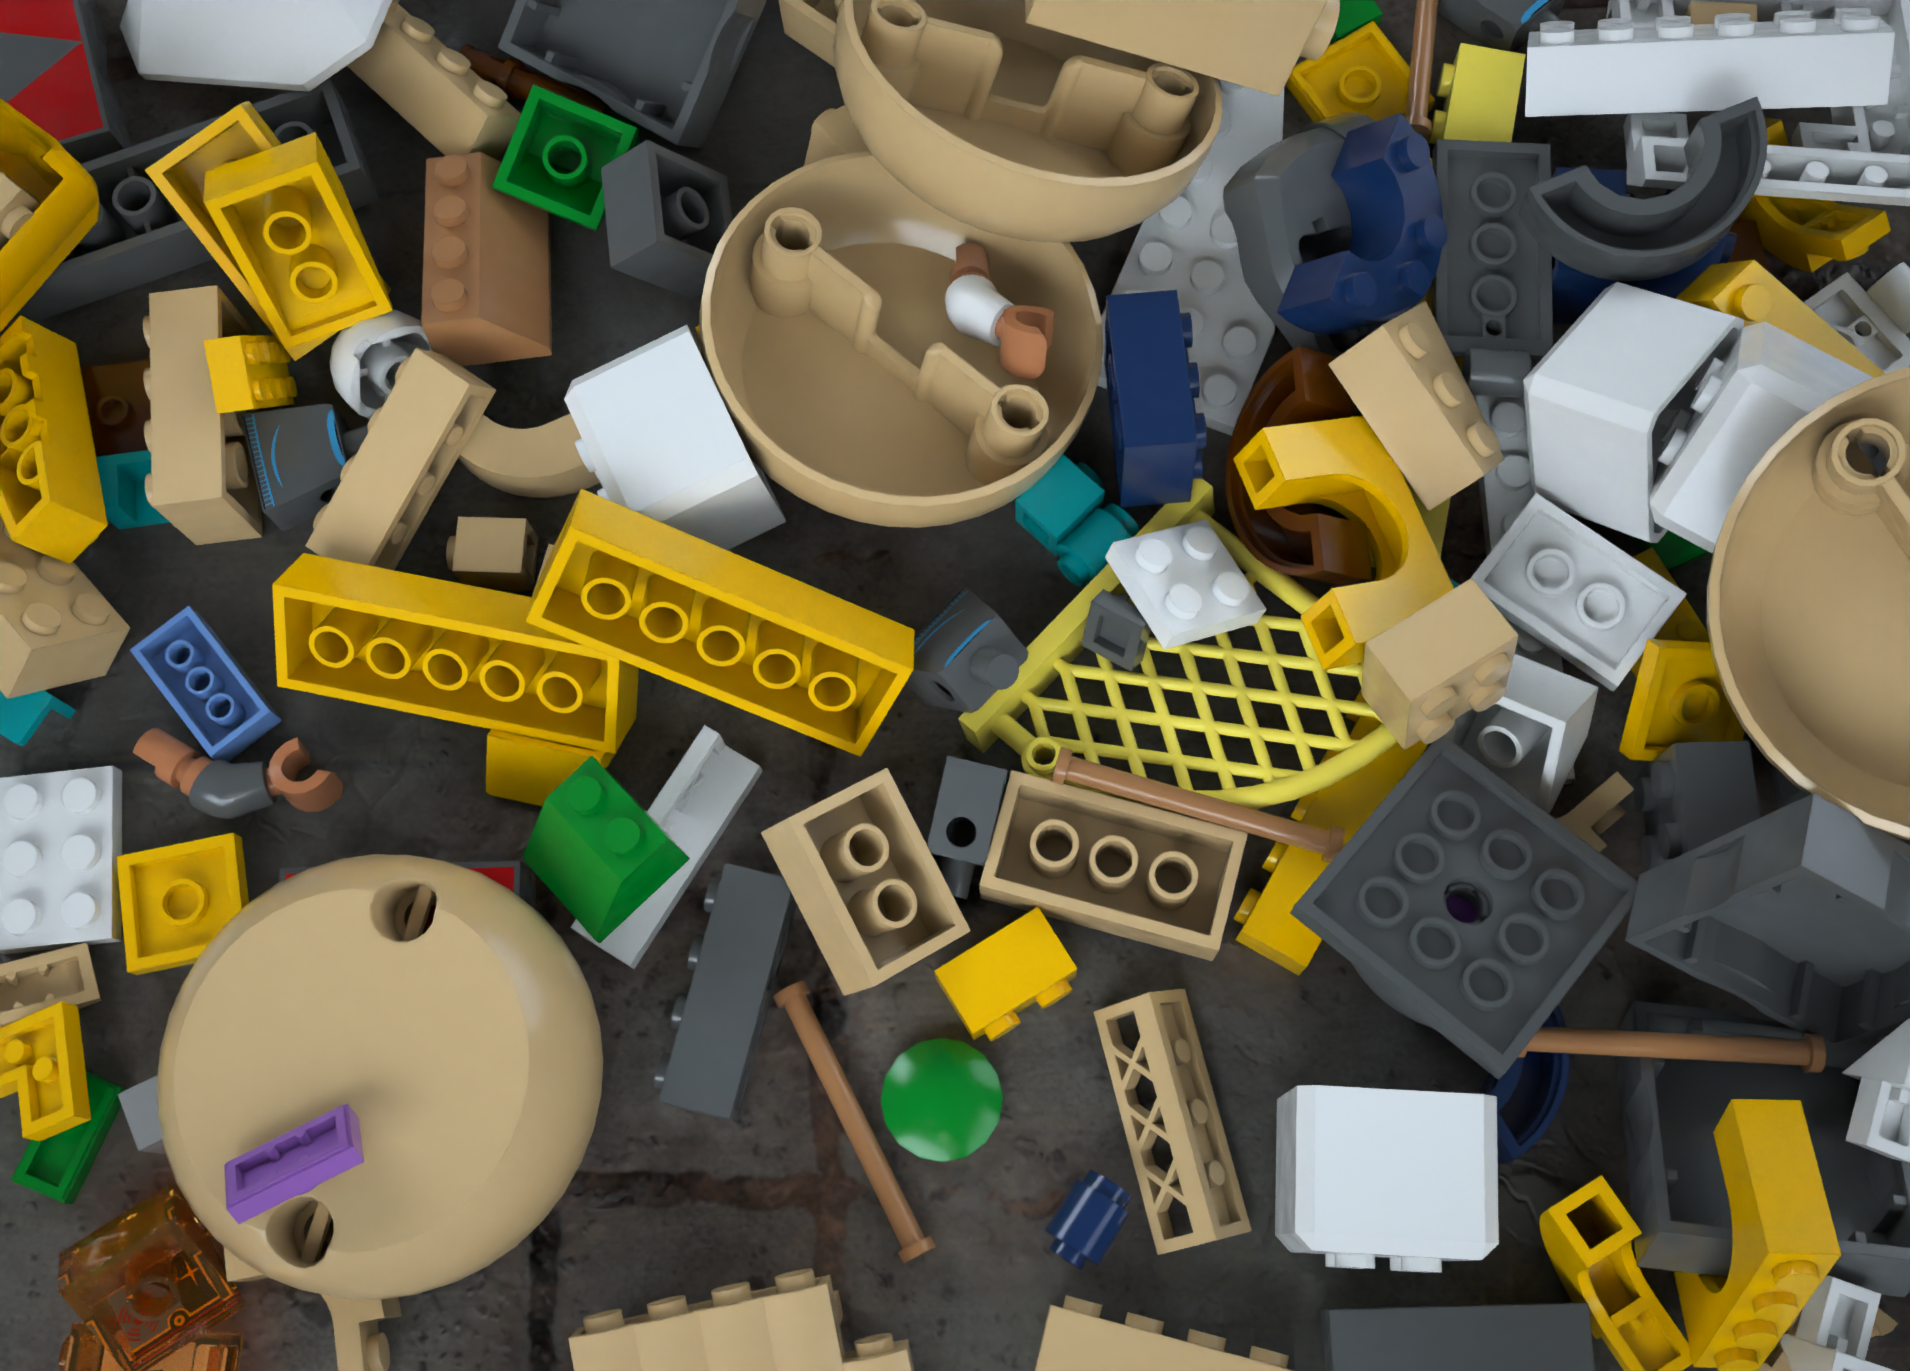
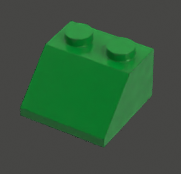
[492,84,640,232]
[522,756,690,944]

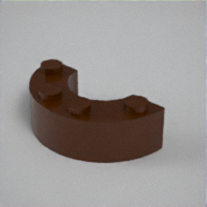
[1226,346,1372,585]

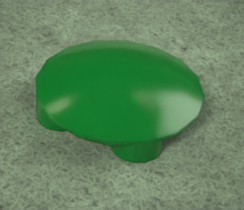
[881,1038,1003,1162]

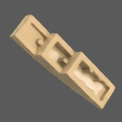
[0,942,101,1028]

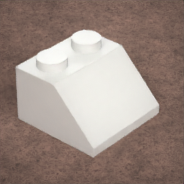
[1445,653,1599,814]

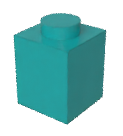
[1015,454,1105,557]

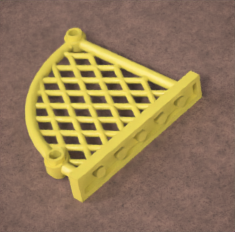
[958,479,1397,815]

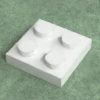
[1105,519,1267,650]

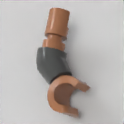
[132,728,343,819]

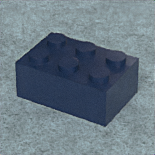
[1104,290,1207,507]

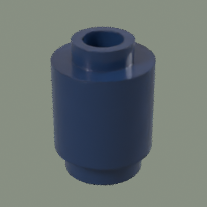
[1045,1169,1132,1270]

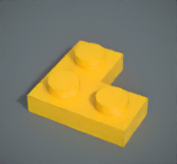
[0,1001,91,1142]

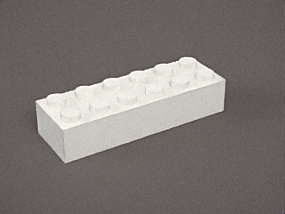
[1525,8,1895,117]

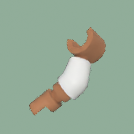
[945,243,1055,379]

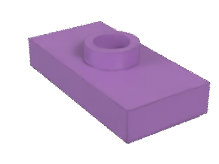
[224,1103,364,1224]

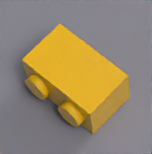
[934,907,1078,1042]

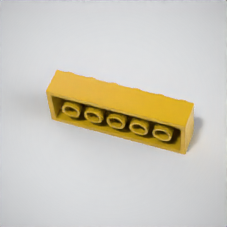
[525,489,915,757]
[272,553,639,754]

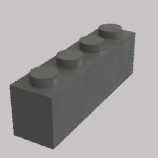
[654,863,797,1123]
[1320,1302,1595,1371]

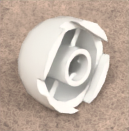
[329,310,433,420]

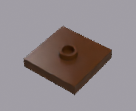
[80,360,151,457]

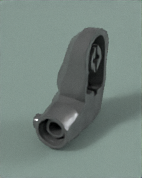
[1223,112,1392,357]

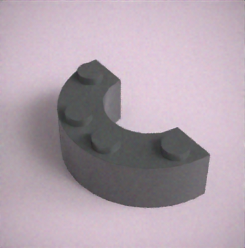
[1519,96,1767,281]

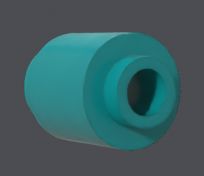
[1057,503,1140,587]

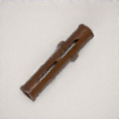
[459,44,613,118]

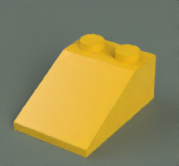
[203,132,393,350]

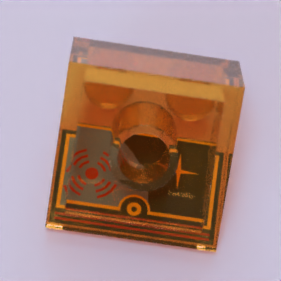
[58,1182,245,1371]

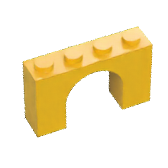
[1233,416,1454,670]
[1674,1099,1841,1371]

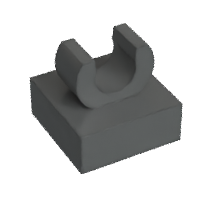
[1081,589,1151,672]

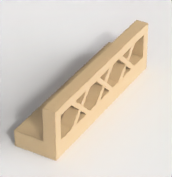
[1094,988,1252,1255]

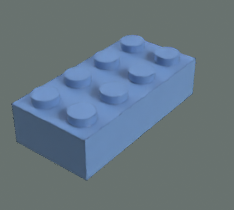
[130,606,283,762]

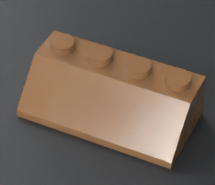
[421,152,552,366]

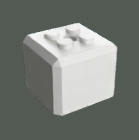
[1523,282,1744,543]
[1649,321,1880,554]
[564,325,786,550]
[1275,1085,1499,1273]

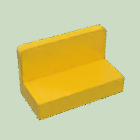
[486,729,618,806]

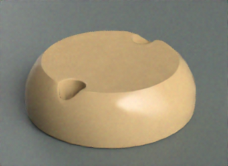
[833,0,1222,243]
[699,151,1104,528]
[1707,367,1910,840]
[157,854,603,1300]

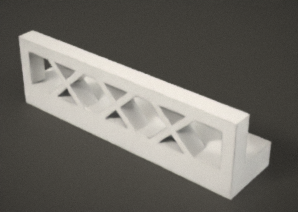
[570,725,763,969]

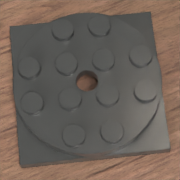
[1290,735,1638,1080]

